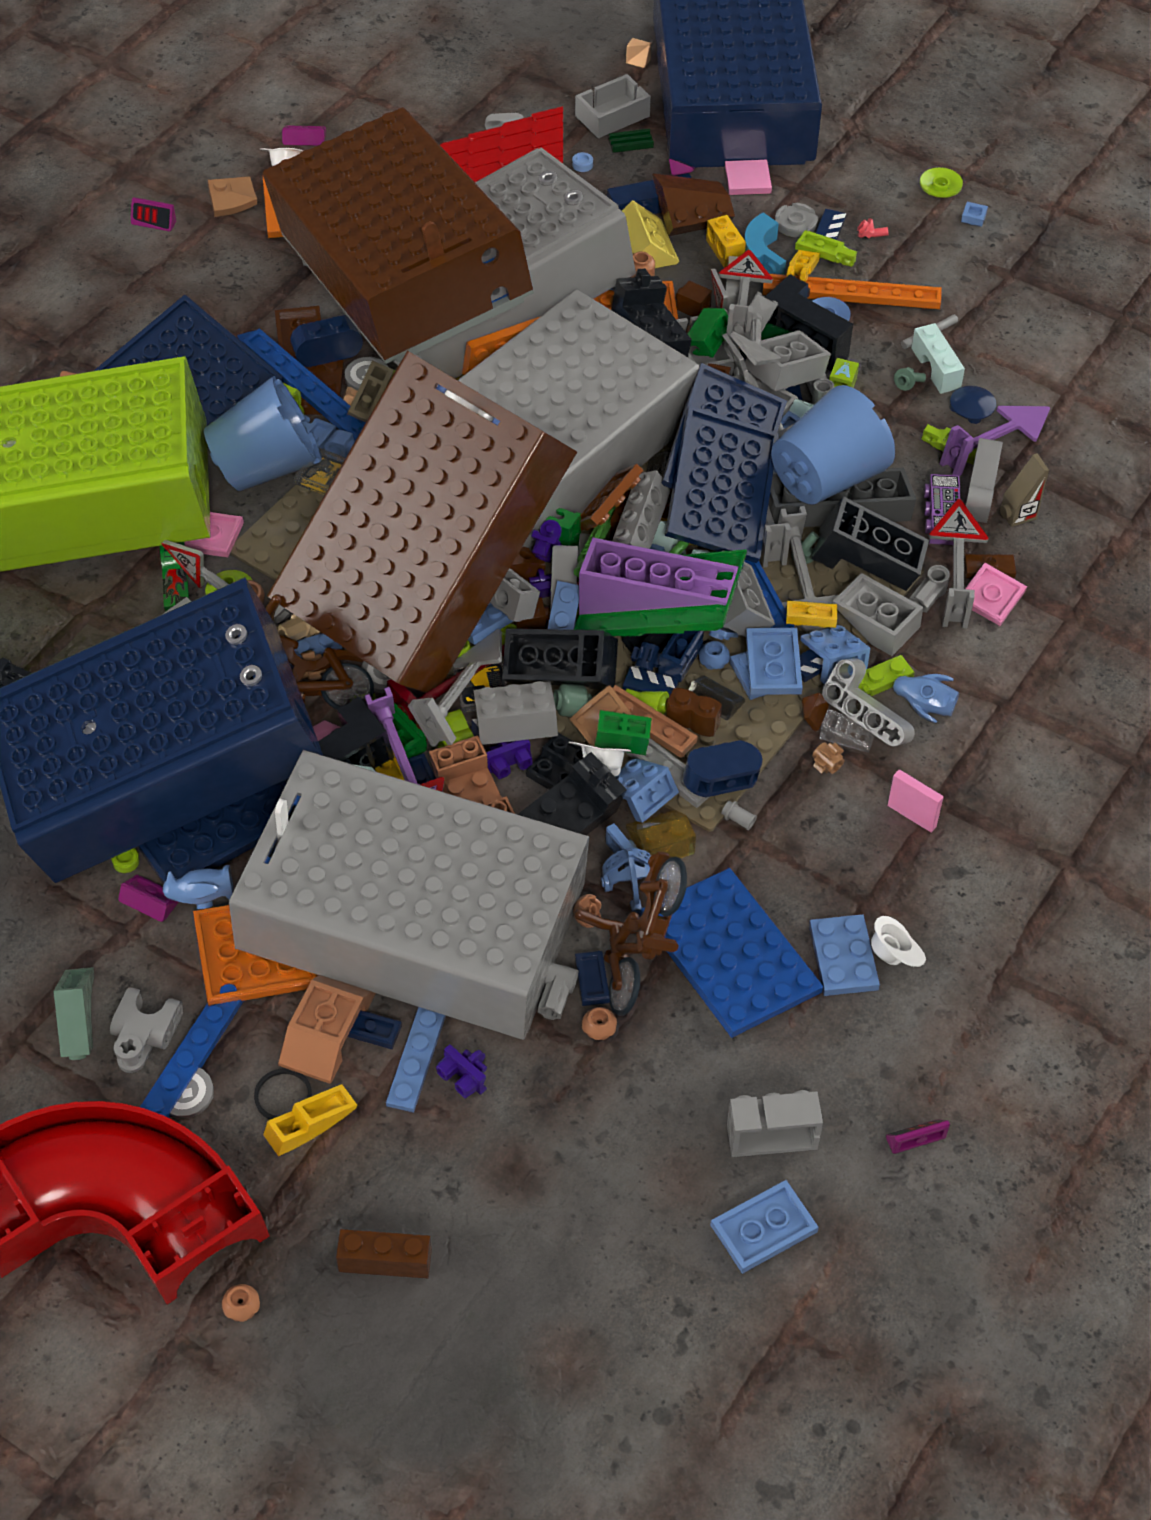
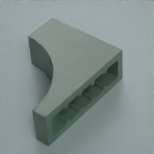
[54,967,94,1060]

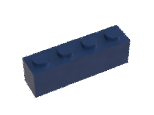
[607,173,691,214]

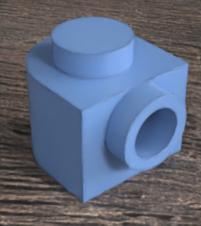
[324,430,355,462]

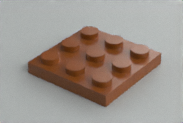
[581,463,644,531]

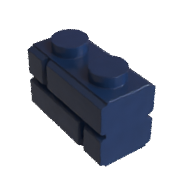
[658,631,704,682]

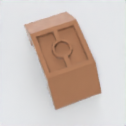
[429,736,515,814]
[278,975,376,1084]

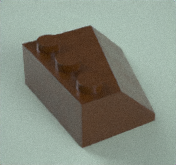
[652,173,735,236]

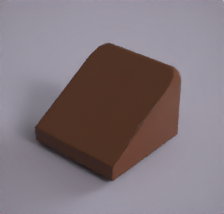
[802,693,829,732]

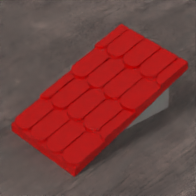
[440,106,563,182]

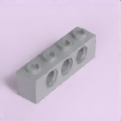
[612,470,671,549]
[490,569,540,622]

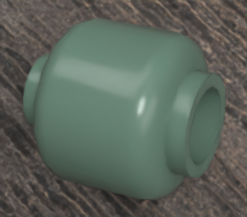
[553,684,592,717]

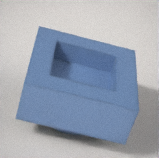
[961,202,988,226]

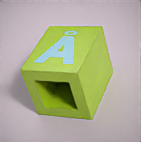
[829,358,859,388]

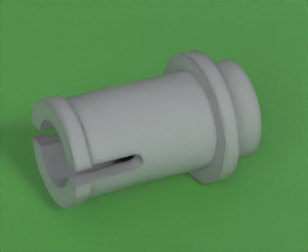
[721,801,757,830]

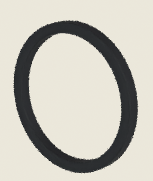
[254,1068,312,1120]

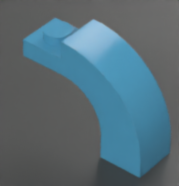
[744,213,786,275]

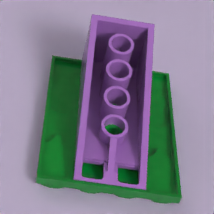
[574,538,747,636]

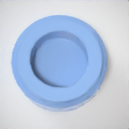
[572,152,593,172]

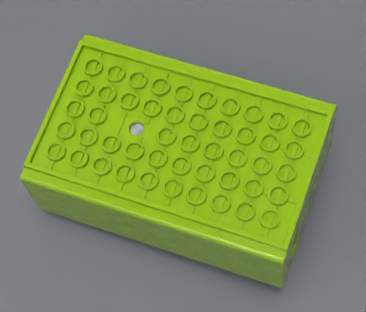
[0,356,211,572]

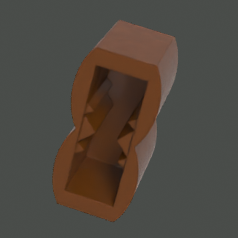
[666,688,722,737]

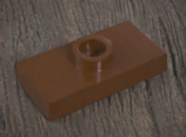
[964,554,1016,579]

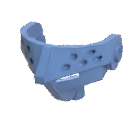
[601,848,651,914]

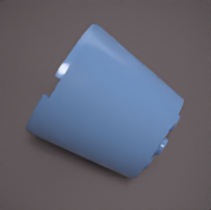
[204,376,322,491]
[771,385,895,504]

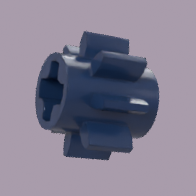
[631,642,661,672]

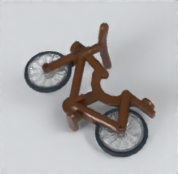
[265,594,374,710]
[574,851,687,1016]

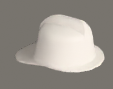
[260,148,303,166]
[569,741,631,776]
[871,916,926,967]

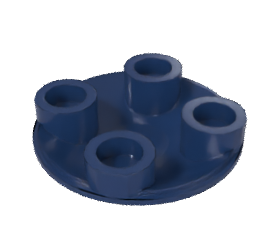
[949,386,996,424]

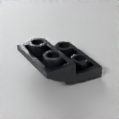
[526,733,584,790]

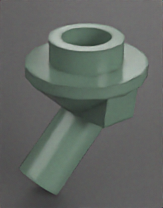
[894,367,926,391]
[791,531,819,564]

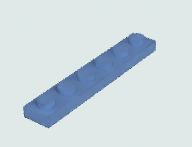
[386,1007,446,1113]

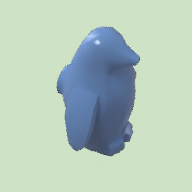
[893,674,959,723]
[163,865,234,909]

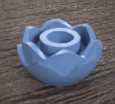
[699,641,730,670]

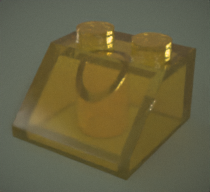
[626,810,696,868]

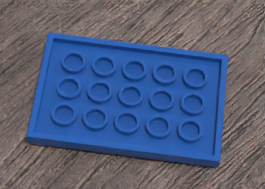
[639,868,824,1038]

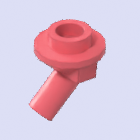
[857,218,889,238]

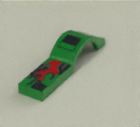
[160,542,189,612]

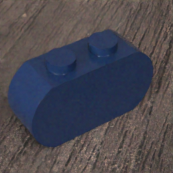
[290,315,363,367]
[683,740,763,798]

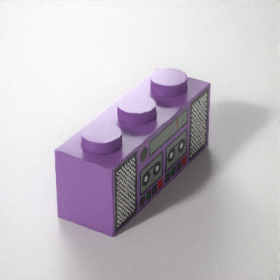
[924,474,960,545]

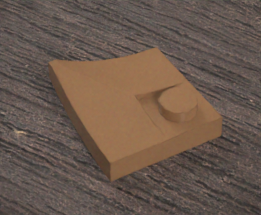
[208,177,257,217]
[569,685,633,746]

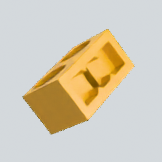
[706,215,746,268]

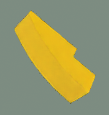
[263,1084,357,1157]

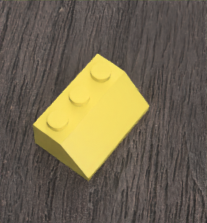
[622,200,679,268]

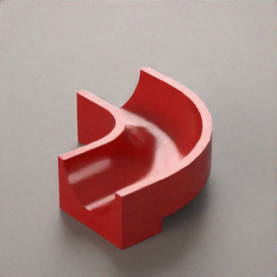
[0,1101,270,1305]

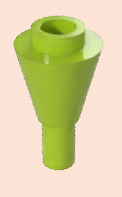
[626,689,669,715]

